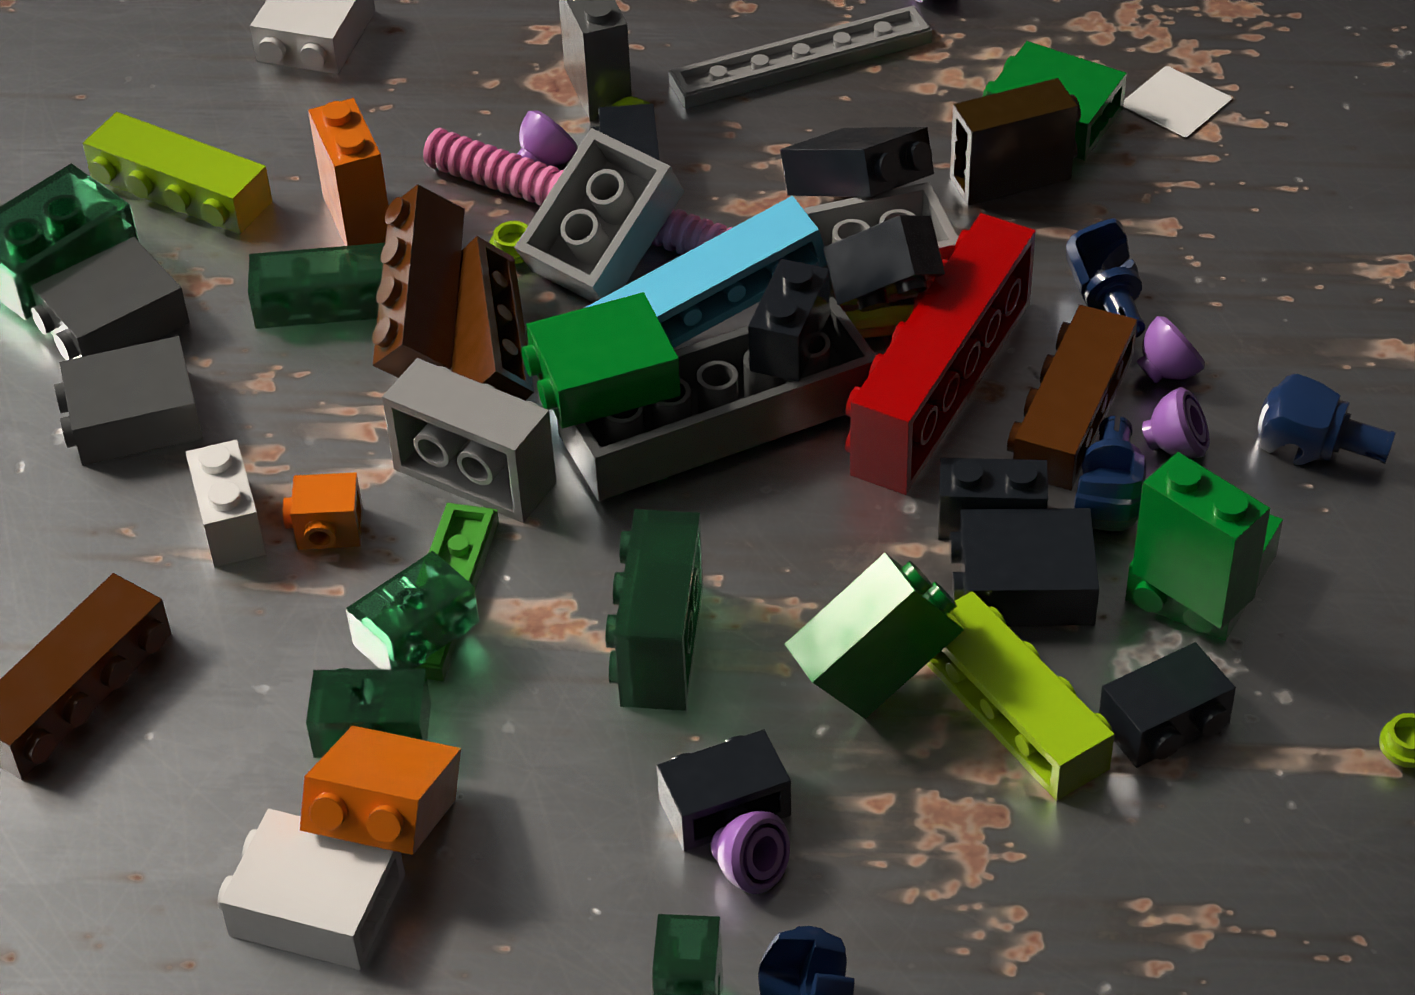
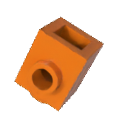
[283,472,363,550]

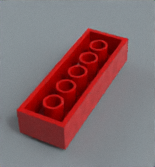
[845,213,1036,495]

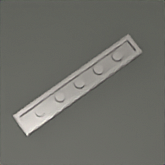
[669,6,932,109]

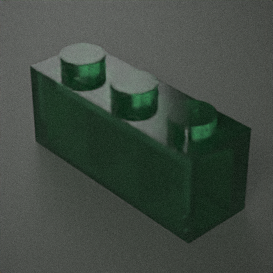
[248,243,385,329]

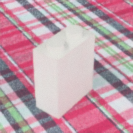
[250,0,376,74]
[218,808,405,970]

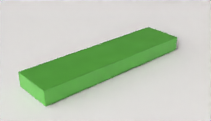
[389,503,499,682]

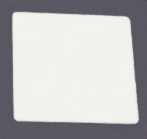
[1123,66,1232,137]

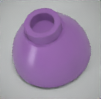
[517,110,578,167]
[1136,316,1205,384]
[1142,387,1210,458]
[711,811,790,894]

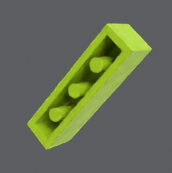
[82,111,273,234]
[926,591,1115,801]

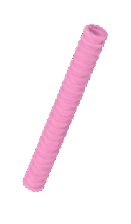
[423,127,733,255]

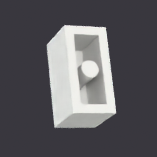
[185,439,266,567]

